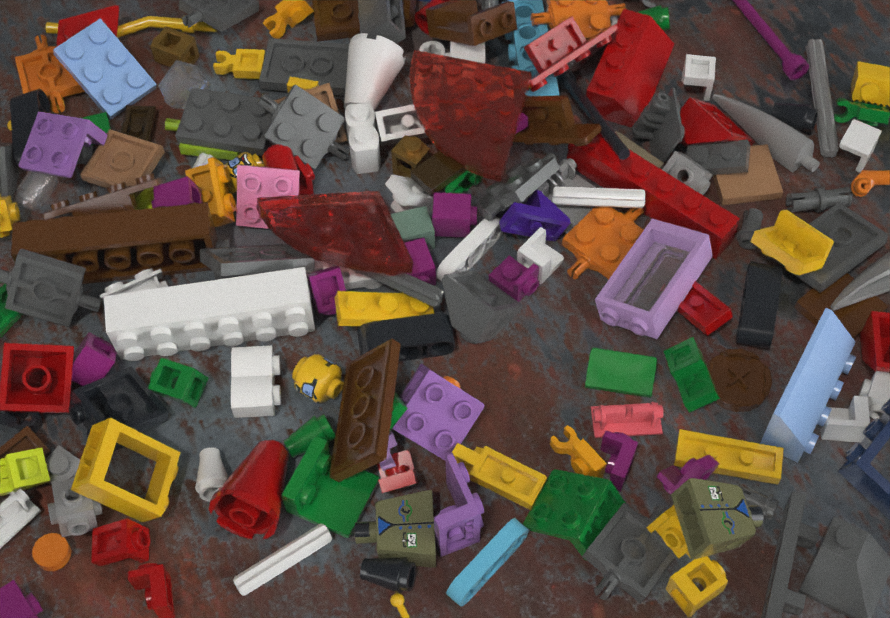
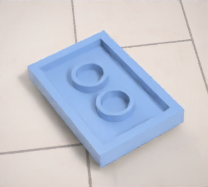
[53,19,157,120]

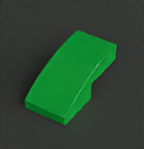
[663,337,720,413]

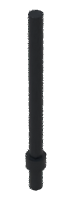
[556,69,630,160]

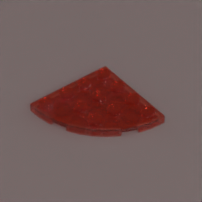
[410,50,532,182]
[256,191,414,276]

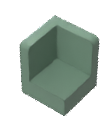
[390,206,435,250]

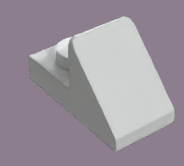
[385,175,439,213]

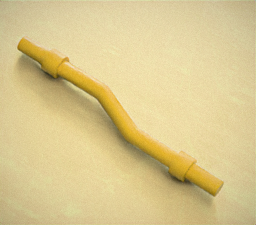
[46,16,217,38]

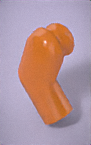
[851,170,890,197]

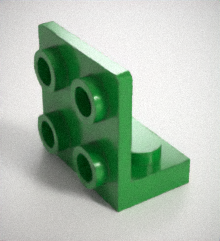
[282,436,379,538]
[523,469,627,561]

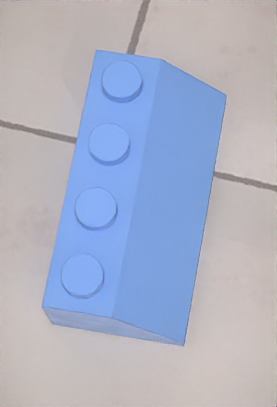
[760,308,856,463]

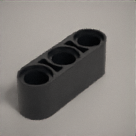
[10,89,51,172]
[736,261,783,350]
[357,313,456,362]

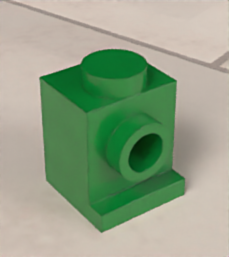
[148,357,209,409]

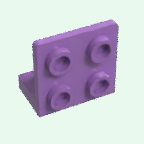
[19,111,108,178]
[392,364,484,461]
[434,453,484,557]

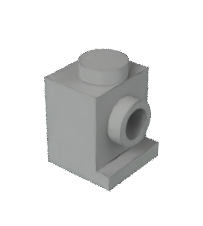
[662,151,713,195]

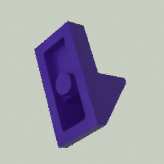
[499,190,571,242]

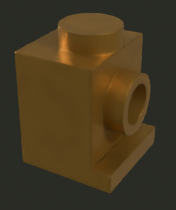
[150,26,200,76]
[391,135,431,178]

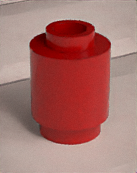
[262,144,298,170]

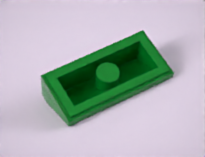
[585,348,657,398]

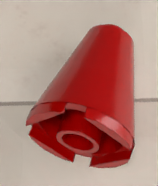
[209,440,289,539]

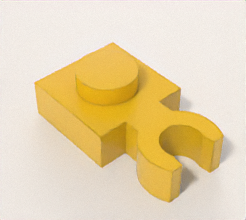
[213,49,266,79]

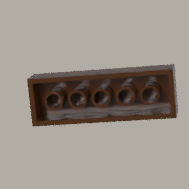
[11,202,218,284]

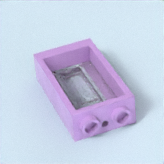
[595,219,713,339]

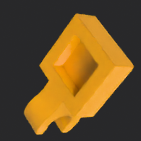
[263,0,314,39]
[550,425,606,478]

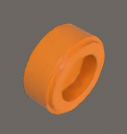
[32,533,71,571]

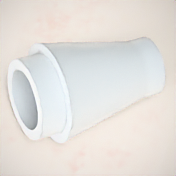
[195,448,228,502]

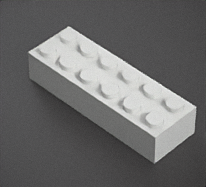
[104,267,315,361]

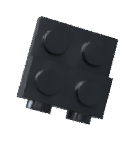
[69,366,169,452]

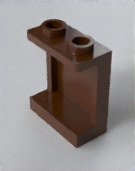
[425,0,517,46]

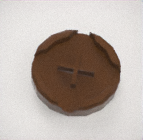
[707,349,772,412]

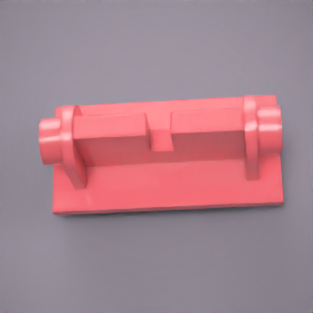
[591,402,663,438]

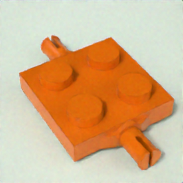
[530,0,626,40]
[15,34,85,113]
[562,206,644,280]

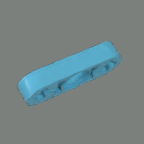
[446,518,529,607]

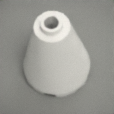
[344,33,406,111]

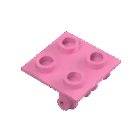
[236,165,302,231]

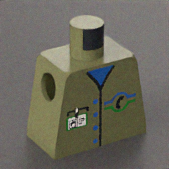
[671,478,764,559]
[355,490,436,568]

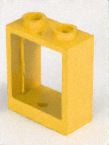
[70,418,181,522]

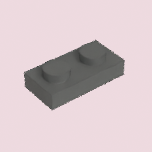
[686,139,750,177]

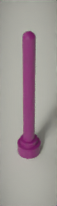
[732,0,809,80]

